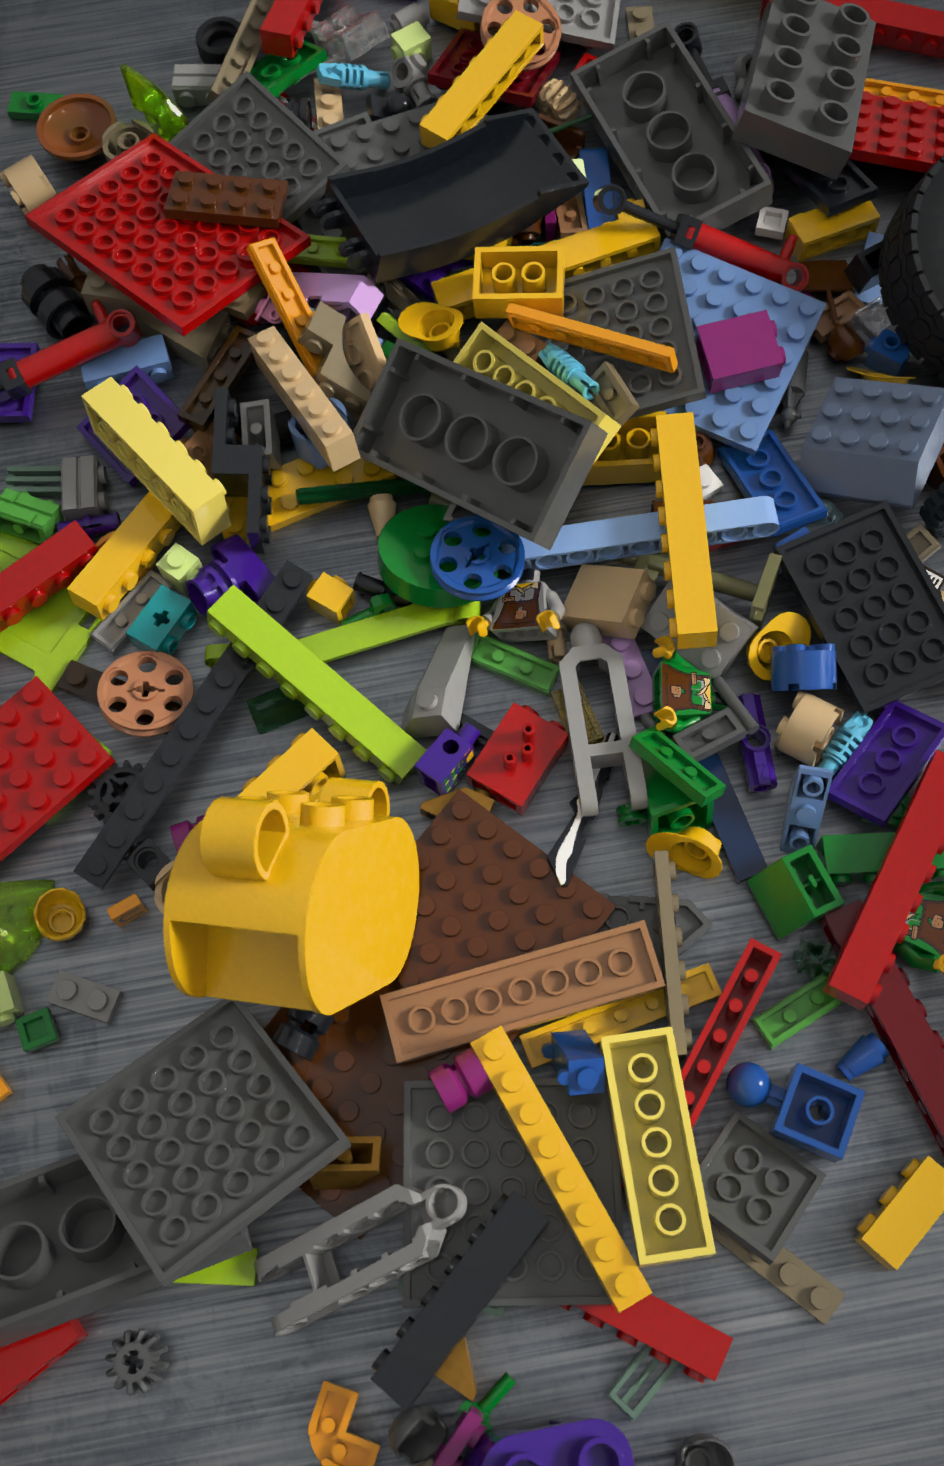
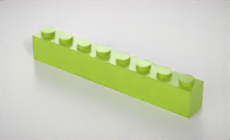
[207,585,427,786]

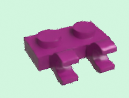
[432,1405,487,1466]

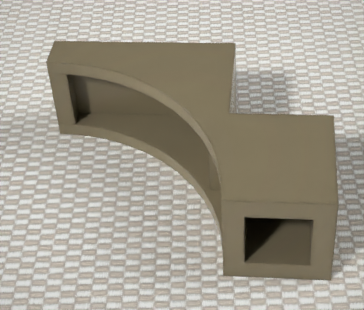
[297,301,372,416]

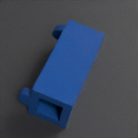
[541,1030,605,1096]

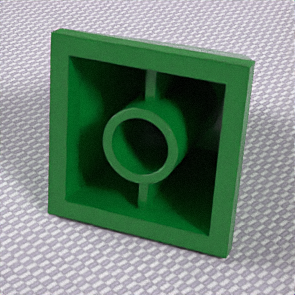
[641,758,714,838]

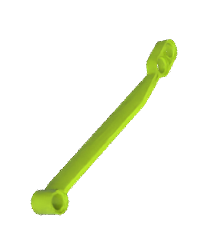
[204,601,481,669]

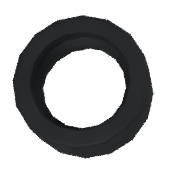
[196,16,240,64]

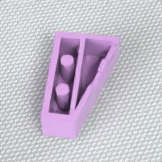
[293,272,384,323]

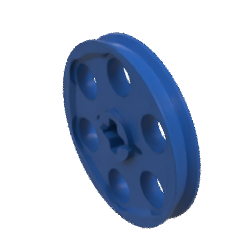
[430,515,525,601]

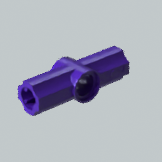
[738,693,778,793]

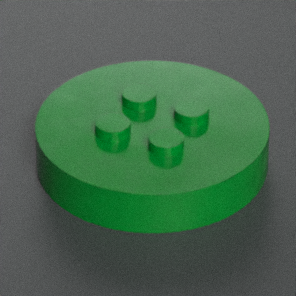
[377,504,501,608]

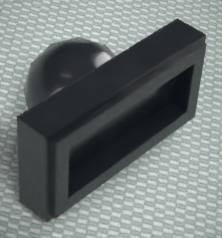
[366,93,413,122]

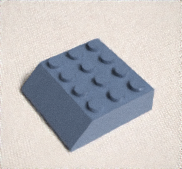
[800,377,944,510]

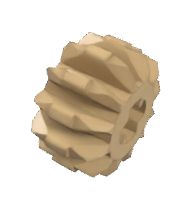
[535,78,581,123]

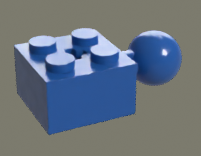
[726,1062,866,1163]

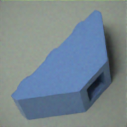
[780,764,833,853]

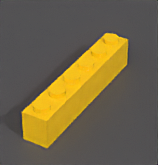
[419,10,544,148]
[67,491,182,621]

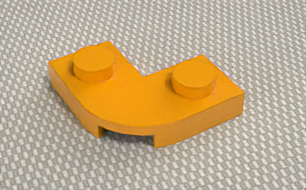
[308,1380,382,1466]

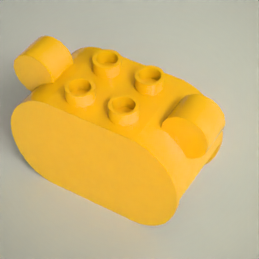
[163,777,419,1015]

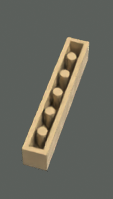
[247,326,360,472]

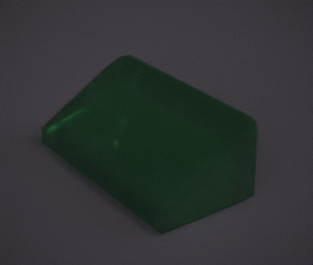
[246,687,309,734]

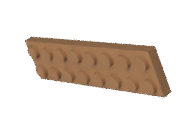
[380,920,666,1065]

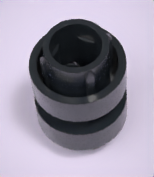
[20,264,93,339]

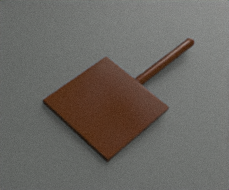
[798,260,853,326]

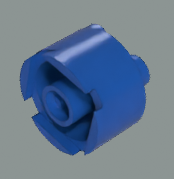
[770,644,837,691]

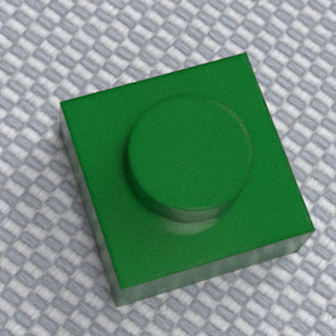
[15,1007,60,1053]

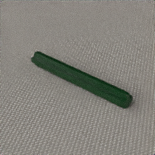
[296,478,430,505]

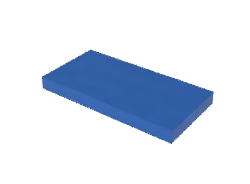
[717,429,828,538]

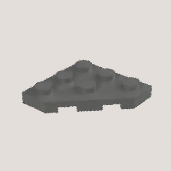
[598,893,713,971]

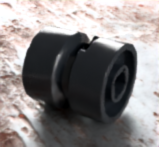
[272,1008,335,1062]

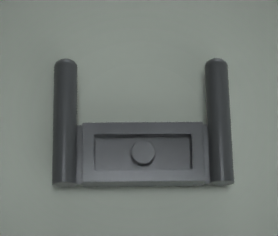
[640,676,760,762]

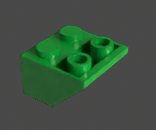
[746,844,845,941]

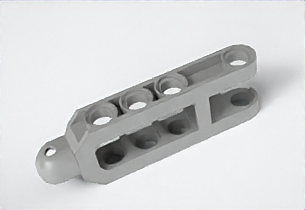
[559,622,648,818]
[254,1184,467,1336]

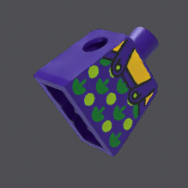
[414,722,481,796]

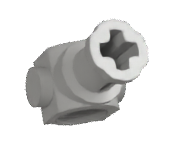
[388,53,438,108]

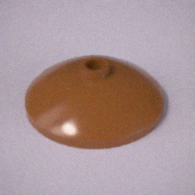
[36,93,117,161]

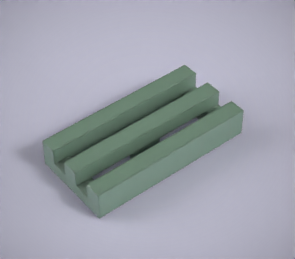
[4,466,61,497]
[605,1344,680,1422]

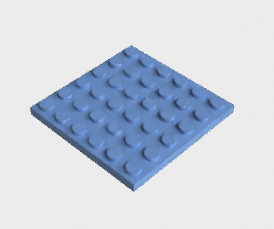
[659,238,827,456]

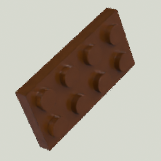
[164,171,289,229]

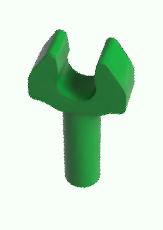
[340,593,397,626]
[456,1372,516,1434]

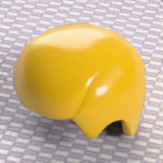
[33,887,86,942]

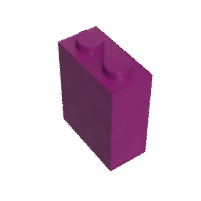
[694,310,786,394]

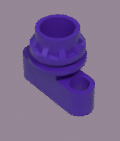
[186,534,275,617]

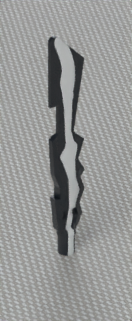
[547,732,619,887]

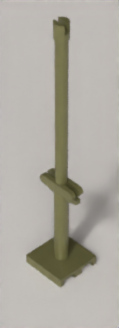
[428,493,782,633]

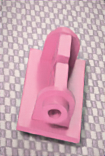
[255,294,283,324]

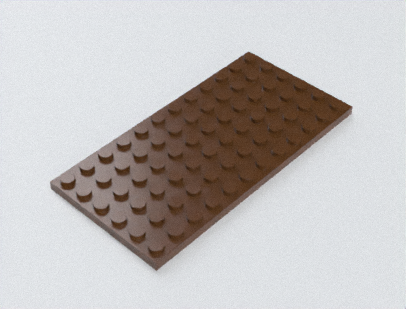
[263,789,616,1240]

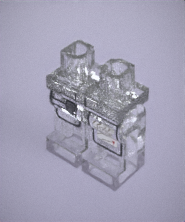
[311,4,389,61]

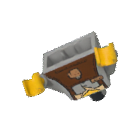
[466,568,566,643]

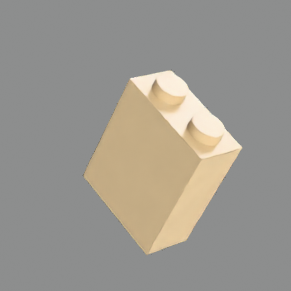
[562,564,657,640]

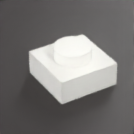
[755,206,789,240]
[699,464,724,500]

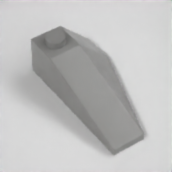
[401,624,476,738]

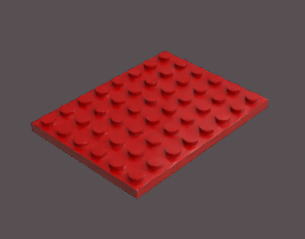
[25,133,311,337]

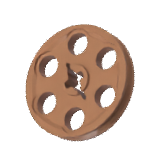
[480,0,562,70]
[97,651,195,737]

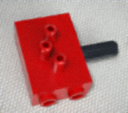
[459,702,569,816]

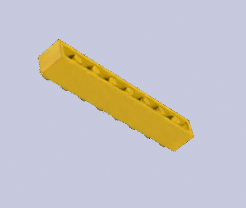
[431,209,661,320]
[650,412,718,649]
[470,1026,652,1314]

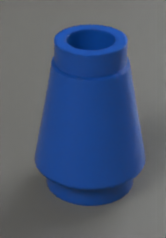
[836,1032,890,1081]

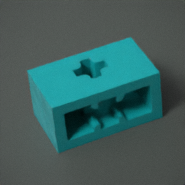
[126,584,198,655]

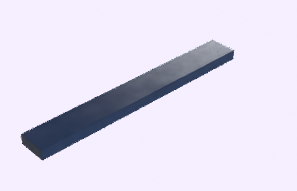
[641,648,767,884]

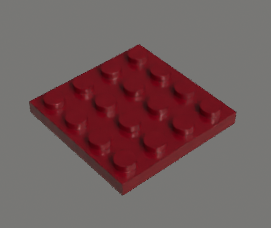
[427,28,561,108]

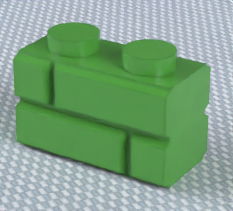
[0,488,65,544]

